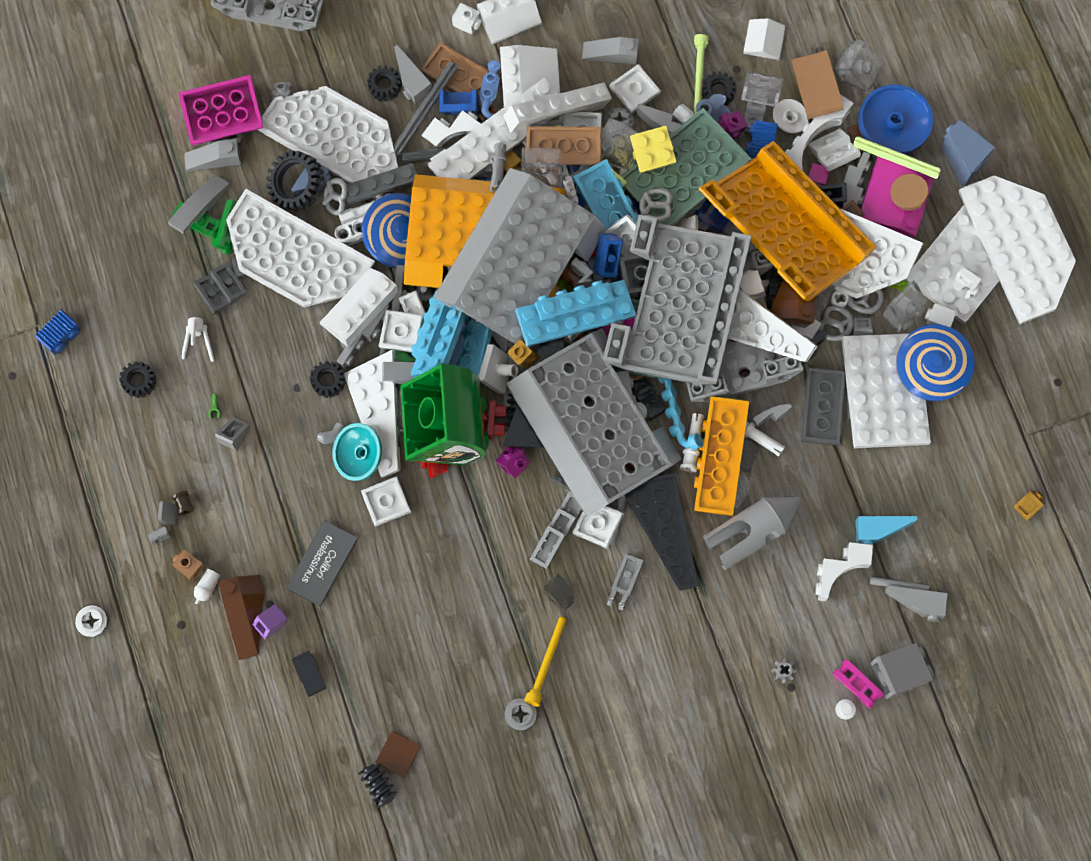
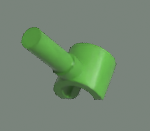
[208,394,221,419]

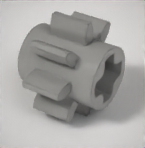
[771,658,797,684]

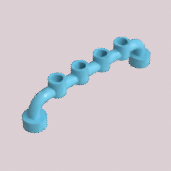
[658,378,703,450]

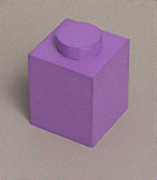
[253,604,287,639]

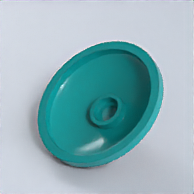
[332,423,382,481]

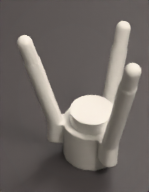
[181,317,214,362]

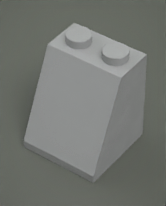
[870,643,934,700]

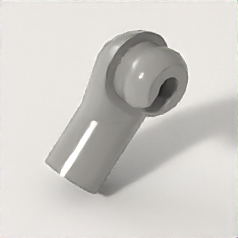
[317,423,345,444]

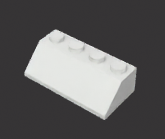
[320,268,398,347]

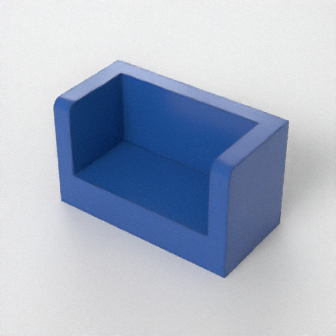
[440,89,479,115]

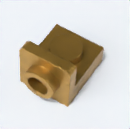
[508,339,541,370]
[1013,490,1045,521]

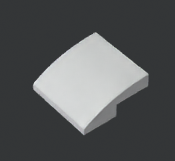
[808,129,861,172]

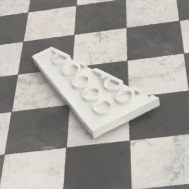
[728,289,818,362]
[344,350,401,478]

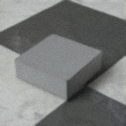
[147,527,171,545]

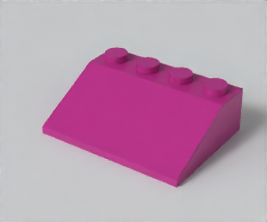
[178,75,263,146]
[861,156,934,238]

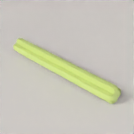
[854,137,941,178]

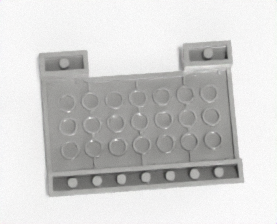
[434,168,606,351]
[603,215,752,385]

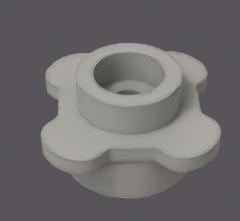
[272,82,292,97]

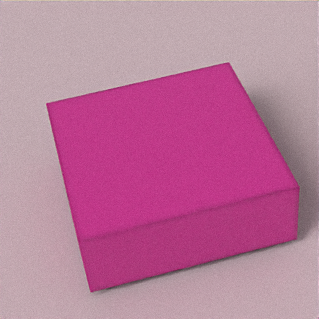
[808,163,830,185]

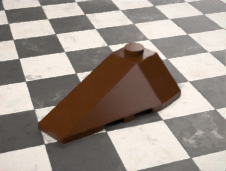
[771,279,817,328]
[218,575,264,660]

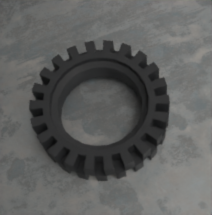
[266,150,325,211]

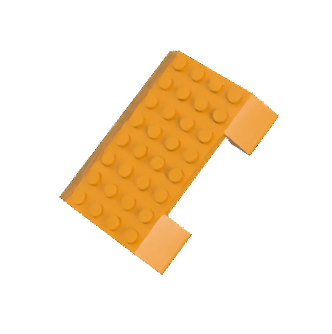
[699,141,877,301]
[404,174,565,298]

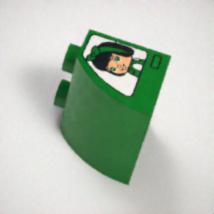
[400,363,489,465]

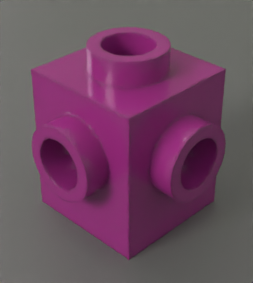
[717,110,748,140]
[495,447,530,478]

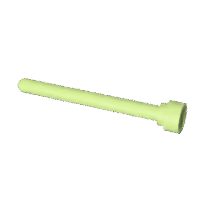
[694,34,709,115]

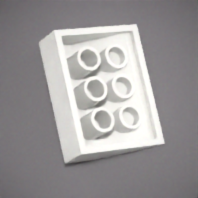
[500,45,562,118]

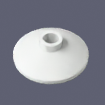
[773,99,808,133]

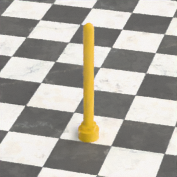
[524,616,566,706]

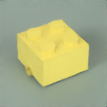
[630,126,676,174]

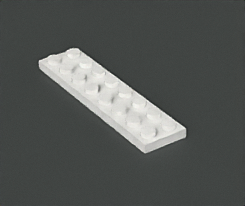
[428,77,558,180]

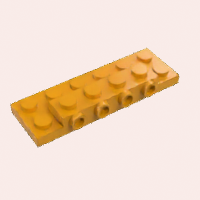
[694,396,749,516]

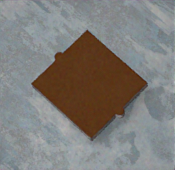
[375,731,421,778]

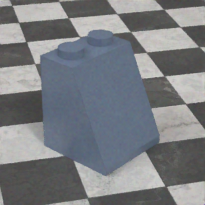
[941,120,995,187]

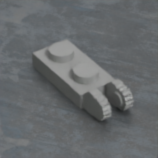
[607,553,644,610]

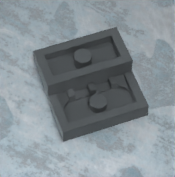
[194,263,247,315]

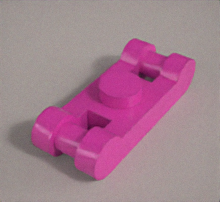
[832,659,884,709]

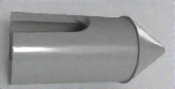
[703,497,801,571]

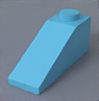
[855,516,917,545]

